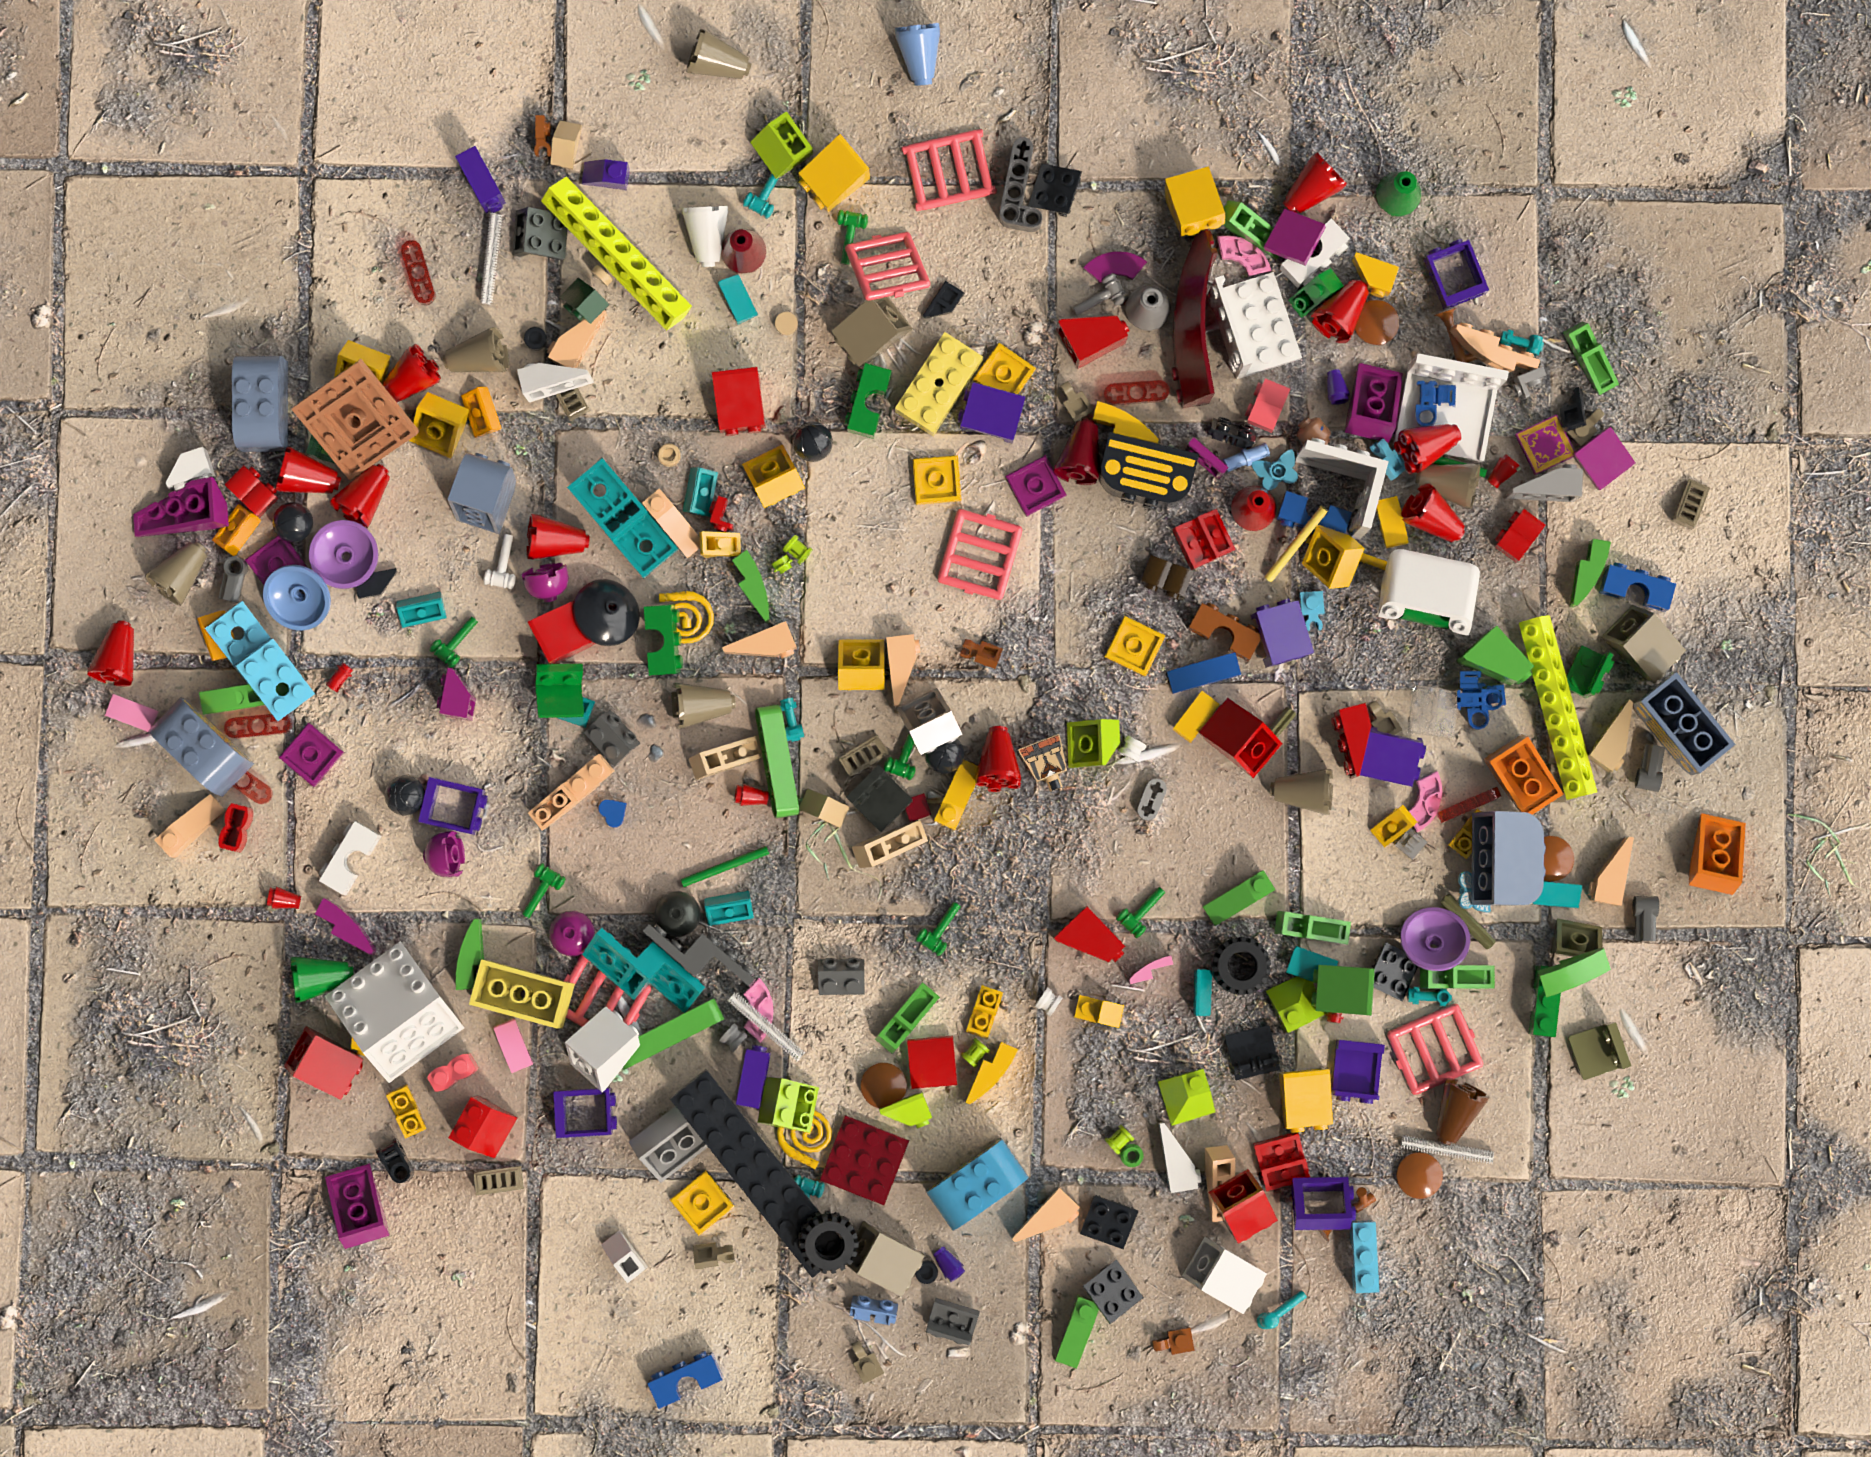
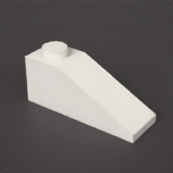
[517,363,594,402]
[1158,1122,1201,1193]

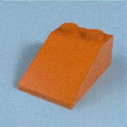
[1483,734,1564,815]
[1688,813,1746,895]

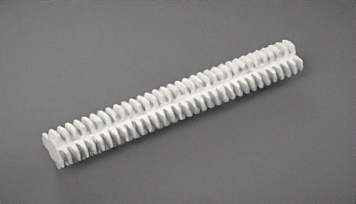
[480,213,502,305]
[729,993,805,1062]
[1401,1135,1494,1164]

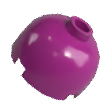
[521,563,569,602]
[423,831,465,877]
[549,911,595,956]

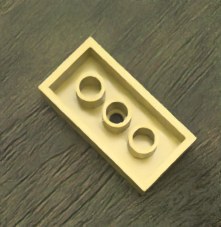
[895,332,983,437]
[469,960,575,1029]

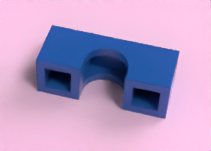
[1276,491,1352,535]
[1599,563,1676,612]
[647,1351,724,1409]

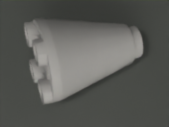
[1126,285,1171,331]

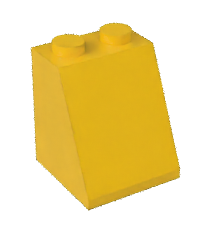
[798,134,870,212]
[1165,166,1225,236]
[1279,1068,1333,1133]

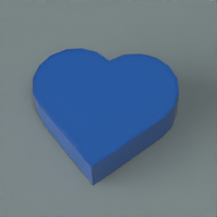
[599,800,627,828]

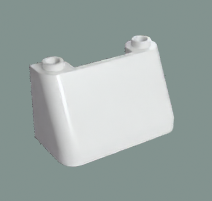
[1378,549,1480,636]

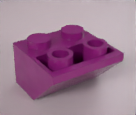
[437,668,476,721]

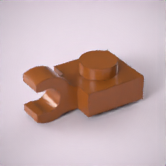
[534,115,552,157]
[960,639,1003,669]
[1152,1327,1195,1355]

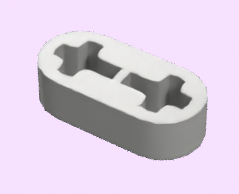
[1137,778,1167,821]

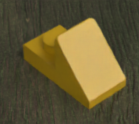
[699,531,741,558]
[1370,805,1417,848]
[1074,995,1124,1028]

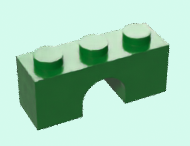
[844,363,892,439]
[644,605,683,676]
[1528,965,1561,1037]

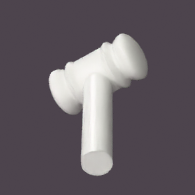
[483,534,516,590]

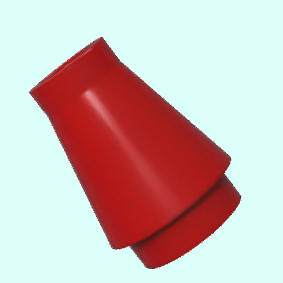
[1487,454,1520,488]
[734,784,769,806]
[266,886,302,909]

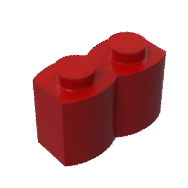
[224,465,279,518]
[1494,509,1546,563]
[218,803,253,853]

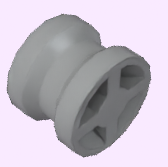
[719,1023,748,1052]

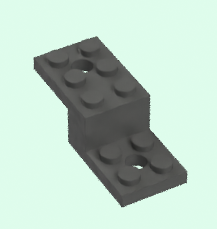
[643,924,756,987]

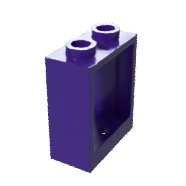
[455,146,506,214]
[1424,239,1489,310]
[418,777,488,835]
[736,1045,771,1109]
[554,1088,617,1138]
[1291,1177,1356,1230]

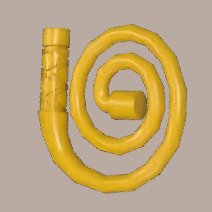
[659,590,714,644]
[777,1110,832,1170]

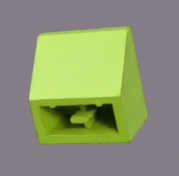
[750,111,813,179]
[757,1077,819,1133]

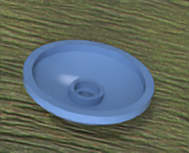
[263,565,331,631]

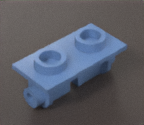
[849,1296,898,1326]

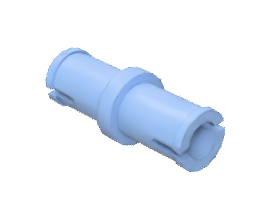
[1222,442,1270,473]

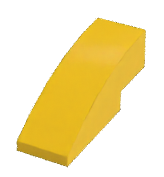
[1092,401,1159,444]
[965,1042,1018,1104]

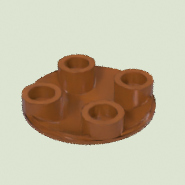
[1354,300,1399,346]
[1544,836,1574,882]
[861,1063,907,1108]
[1396,1152,1443,1199]

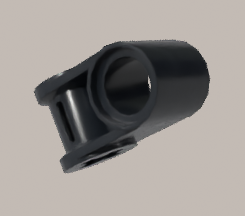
[375,1138,414,1183]

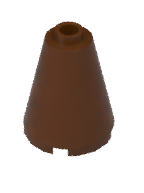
[1435,1078,1489,1145]

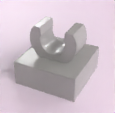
[1395,828,1427,860]

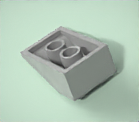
[1505,464,1583,502]
[896,688,962,755]

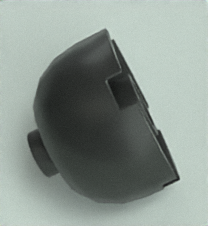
[654,891,701,937]

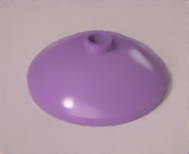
[309,520,379,589]
[1400,907,1470,971]

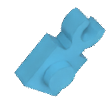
[1299,591,1325,631]

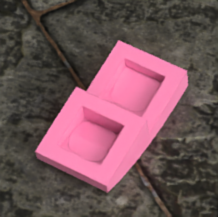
[104,694,159,732]
[1128,955,1173,984]
[493,1018,533,1073]

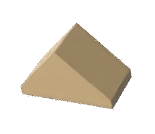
[551,121,582,170]
[799,789,849,828]

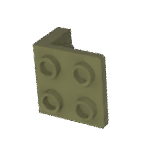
[1568,1022,1631,1080]

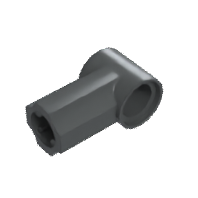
[219,556,248,603]
[1635,744,1665,792]
[1632,896,1659,941]

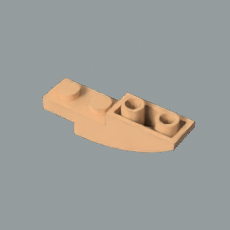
[1450,322,1540,372]
[528,754,614,831]

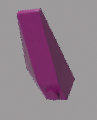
[133,477,229,537]

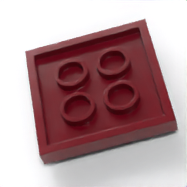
[820,1115,910,1205]

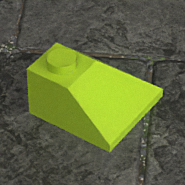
[1067,719,1120,768]
[1266,976,1327,1033]
[1158,1068,1215,1126]
[879,1092,932,1129]

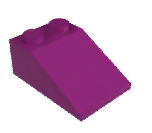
[1344,363,1403,443]
[325,1163,390,1249]

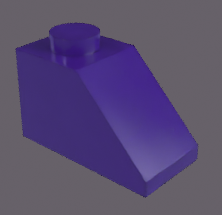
[582,159,630,190]

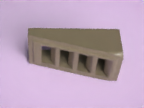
[555,388,590,422]
[1671,479,1710,530]
[838,735,889,778]
[474,1166,524,1196]

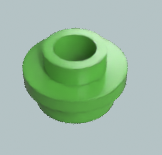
[1120,1144,1144,1167]

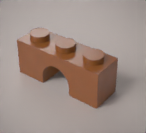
[1188,602,1261,662]

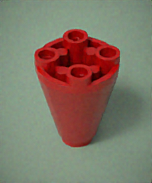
[1283,152,1347,214]
[382,344,441,403]
[1394,424,1462,474]
[975,726,1021,792]

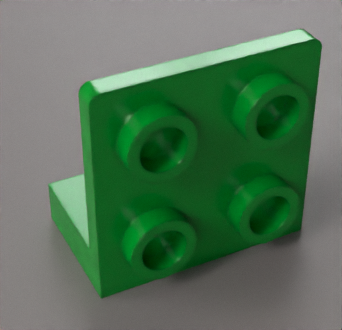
[1566,645,1614,699]
[535,664,584,718]

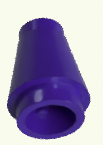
[1327,369,1350,405]
[933,1247,965,1282]

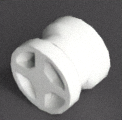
[1118,736,1146,762]
[1035,987,1063,1016]

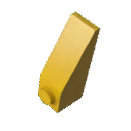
[934,759,978,831]

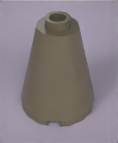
[686,29,752,79]
[443,327,509,372]
[1415,464,1480,509]
[145,541,207,606]
[671,683,736,729]
[1270,769,1333,815]

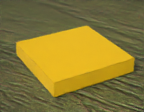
[973,343,1036,395]
[913,455,962,505]
[1104,616,1166,677]
[670,1170,735,1236]

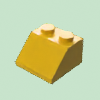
[334,340,391,384]
[409,392,470,459]
[742,444,805,508]
[1302,525,1365,589]
[838,639,885,690]

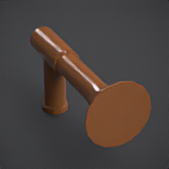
[1434,308,1477,363]
[1318,1187,1376,1241]

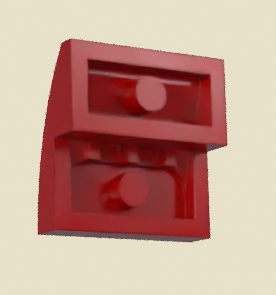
[1172,509,1236,570]
[907,1035,957,1089]
[1253,1132,1310,1192]

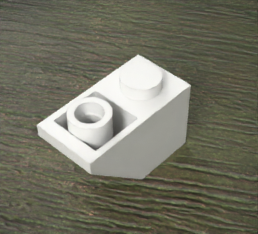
[166,447,215,491]
[601,1230,648,1283]

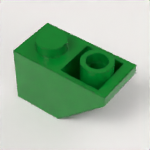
[1288,268,1344,318]

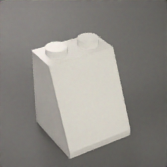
[565,1007,640,1092]
[1182,1237,1266,1314]

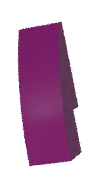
[315,898,376,955]

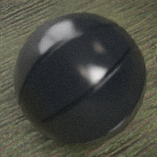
[793,422,833,462]
[272,502,313,542]
[924,739,964,774]
[384,775,425,816]

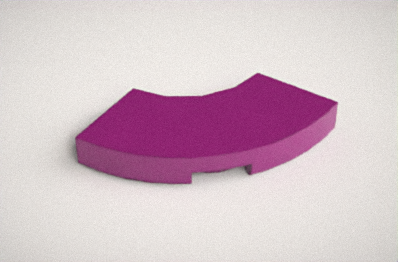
[1083,251,1147,283]

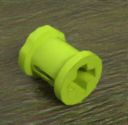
[783,535,813,565]
[960,1038,990,1068]
[1104,1124,1134,1155]

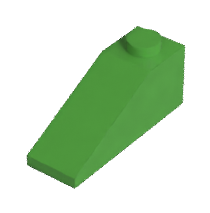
[1222,200,1279,259]
[1203,870,1276,926]
[1055,1294,1099,1369]

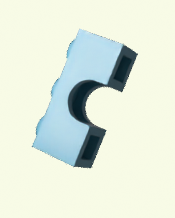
[1350,1220,1379,1293]

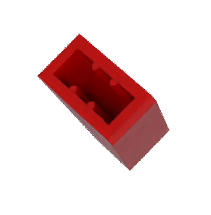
[1053,906,1126,962]

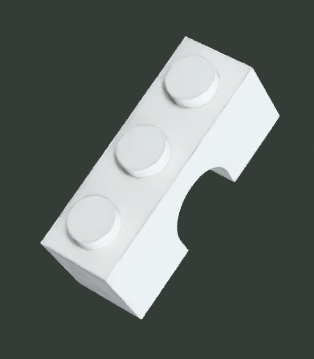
[1279,219,1350,288]
[319,821,382,895]

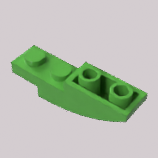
[199,682,289,715]

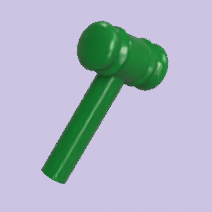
[837,209,868,265]
[429,616,478,668]
[884,733,916,781]
[522,863,566,918]
[1116,887,1165,938]
[915,902,961,956]

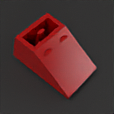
[1331,703,1371,779]

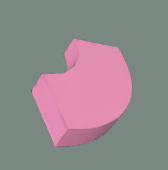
[1217,235,1271,277]
[1408,771,1442,833]
[743,978,773,1043]

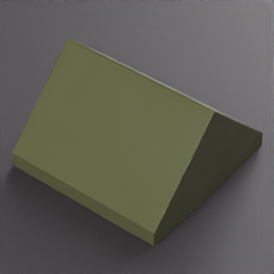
[1550,918,1603,957]

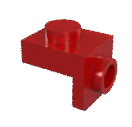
[709,496,734,533]

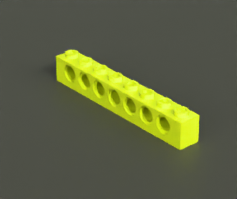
[541,176,692,331]
[1519,615,1597,800]

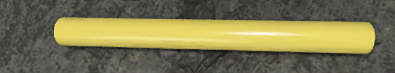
[1264,506,1328,582]

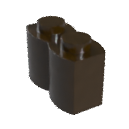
[1141,555,1194,600]

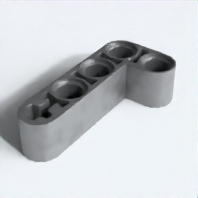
[999,137,1042,232]

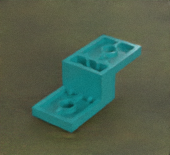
[567,458,679,579]
[582,928,705,1013]

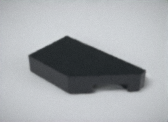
[923,281,965,319]
[1560,387,1587,432]
[356,568,398,599]

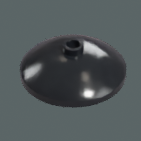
[573,579,640,646]

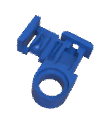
[1416,381,1456,427]
[1457,671,1504,710]
[1467,683,1506,730]

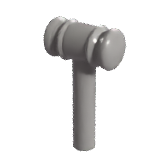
[1073,274,1128,315]

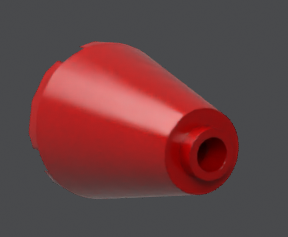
[1311,280,1369,343]
[275,447,341,494]
[330,464,390,529]
[1401,484,1465,542]
[1231,486,1277,531]
[526,514,590,560]
[87,620,134,687]

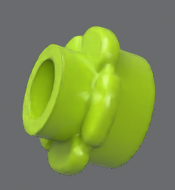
[772,554,793,574]

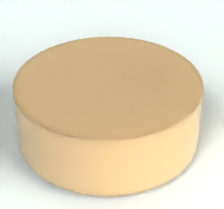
[591,265,613,287]
[775,312,798,336]
[658,443,681,467]

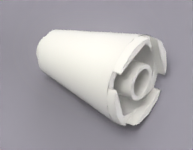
[682,206,728,267]

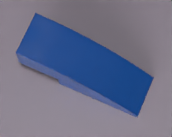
[1167,652,1241,694]

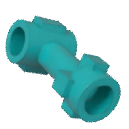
[1499,329,1544,356]
[780,698,805,742]
[1407,987,1452,1006]

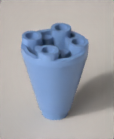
[895,23,940,86]

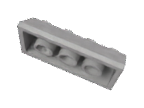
[629,1106,708,1183]

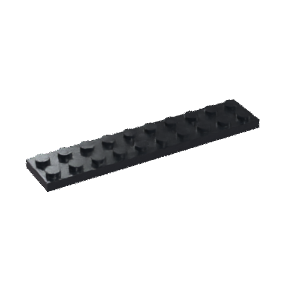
[670,1069,842,1278]

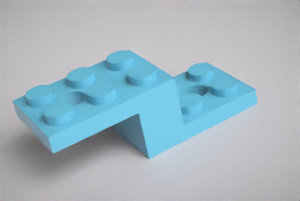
[204,601,315,721]

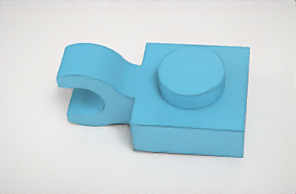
[1370,439,1406,480]

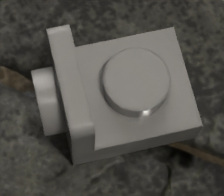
[1513,367,1546,400]

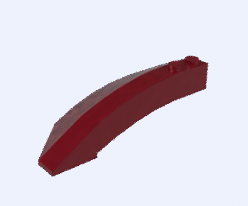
[1171,229,1218,409]

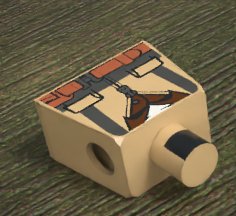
[1018,734,1067,792]

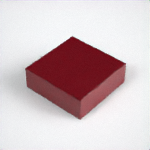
[906,793,932,822]

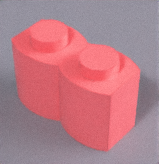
[1245,378,1290,433]
[427,1053,479,1092]

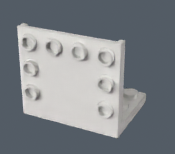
[1207,272,1302,380]
[1393,354,1509,462]
[1295,438,1389,540]
[325,941,464,1083]

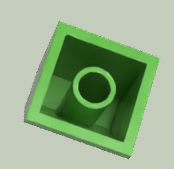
[1456,626,1534,685]
[1311,965,1375,1016]

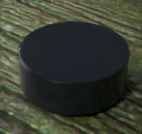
[524,327,547,351]
[915,1260,938,1284]

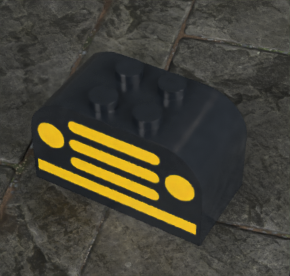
[1099,432,1199,510]

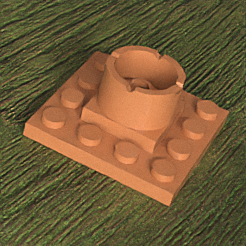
[292,359,419,480]

